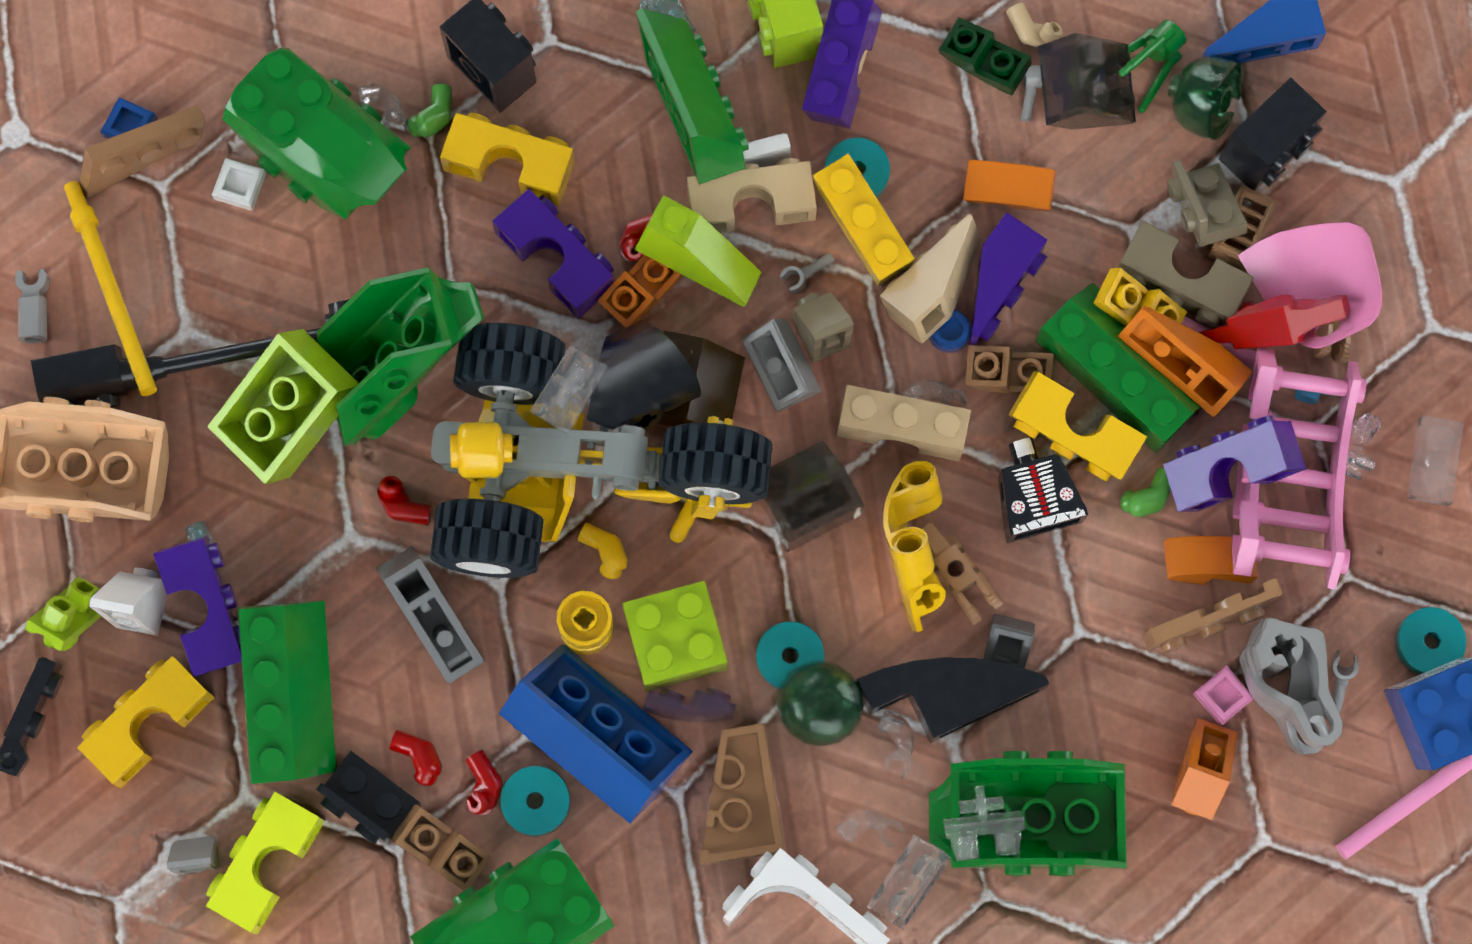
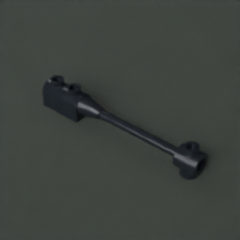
[30,299,349,408]

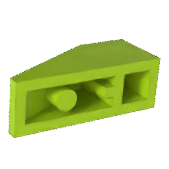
[634,195,762,307]

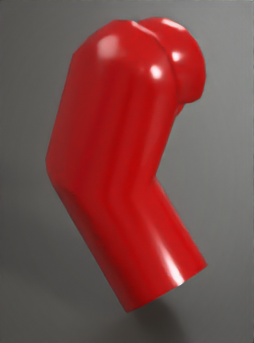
[619,214,652,261]
[389,730,442,786]

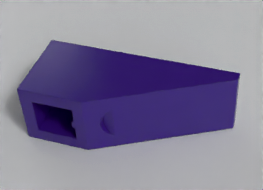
[969,212,1048,346]

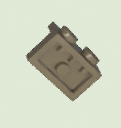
[1167,160,1247,247]

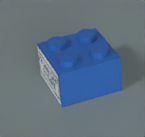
[1384,658,1472,771]

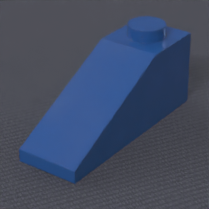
[1199,0,1326,71]

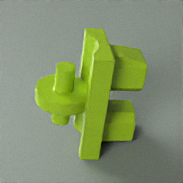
[25,577,102,651]

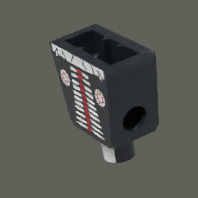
[998,438,1088,543]

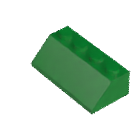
[636,9,749,185]
[1036,283,1202,454]
[237,600,336,784]

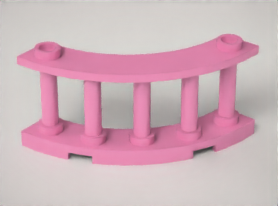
[1232,347,1366,590]

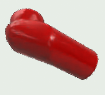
[377,476,432,526]
[465,750,502,815]

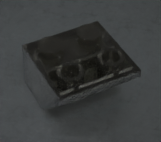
[1038,33,1136,130]
[760,441,864,553]

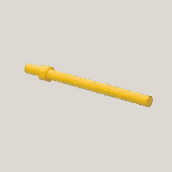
[64,181,157,396]

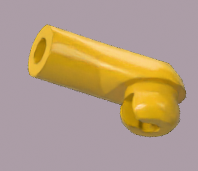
[578,522,628,580]

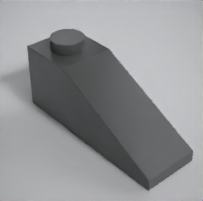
[376,546,484,684]

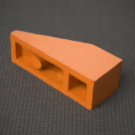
[1118,305,1253,418]

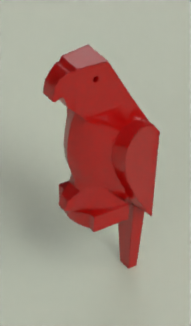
[1198,294,1350,349]

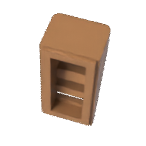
[1207,185,1278,273]

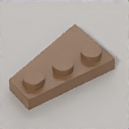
[79,105,205,199]
[1143,578,1283,654]
[699,723,785,866]

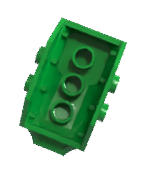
[222,48,411,220]
[316,267,484,446]
[929,751,1127,877]
[410,838,615,944]

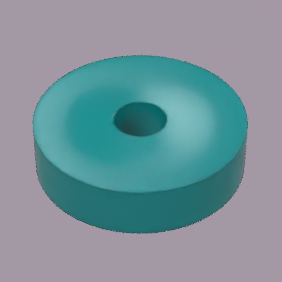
[825,138,890,198]
[1395,607,1466,675]
[756,622,824,691]
[500,766,570,837]

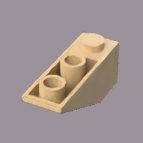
[880,214,981,344]

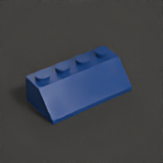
[499,644,693,824]

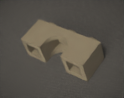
[1118,220,1254,329]

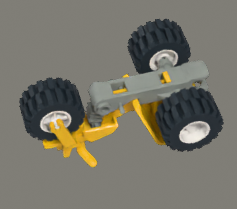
[430,323,773,578]

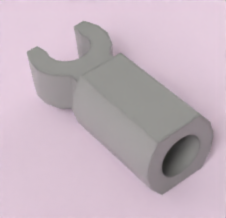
[15,269,50,343]

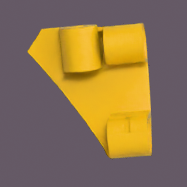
[883,461,946,633]

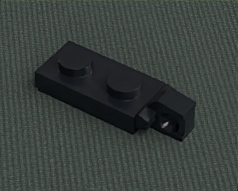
[0,657,64,777]

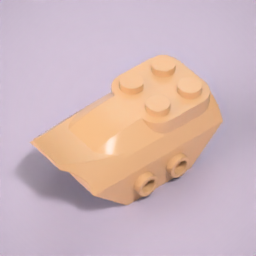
[0,397,169,522]

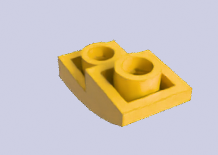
[1093,268,1187,326]

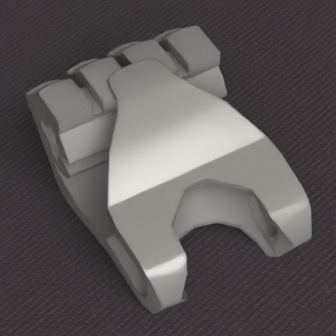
[1239,618,1343,755]

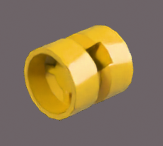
[556,591,614,655]

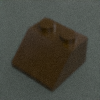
[656,330,745,427]

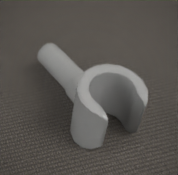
[1020,65,1049,122]
[780,253,834,294]
[1332,650,1359,713]

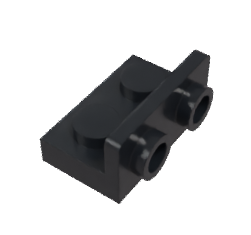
[316,751,421,845]

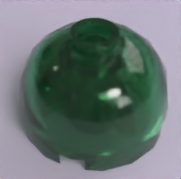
[1168,56,1244,140]
[776,660,864,747]

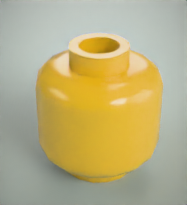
[450,422,512,479]

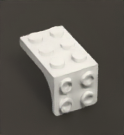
[722,848,890,944]

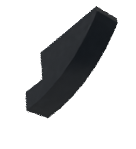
[855,657,1050,743]

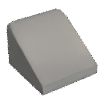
[167,836,219,874]

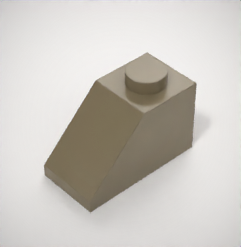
[792,292,854,363]

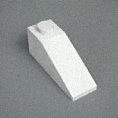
[89,568,168,636]

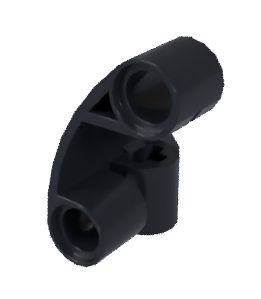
[587,321,701,431]

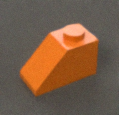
[1171,717,1238,820]

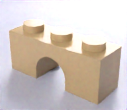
[687,158,817,233]
[837,385,971,461]

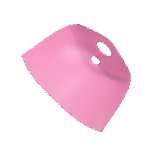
[1237,222,1382,349]

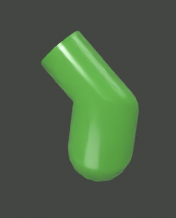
[408,84,452,138]
[1120,468,1171,517]

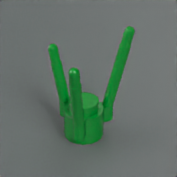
[1102,20,1187,113]

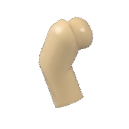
[1006,3,1063,50]

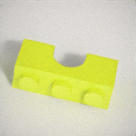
[206,792,325,935]

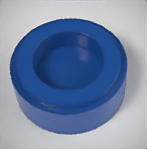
[929,310,971,353]

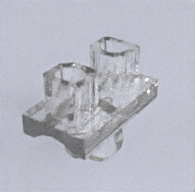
[530,345,608,435]
[943,786,1025,861]

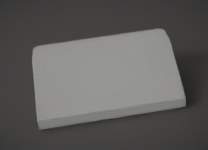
[741,319,821,412]

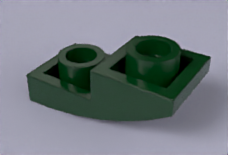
[938,17,1032,96]

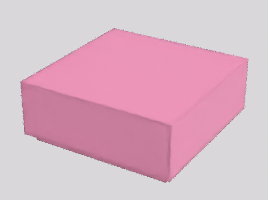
[1193,665,1254,726]

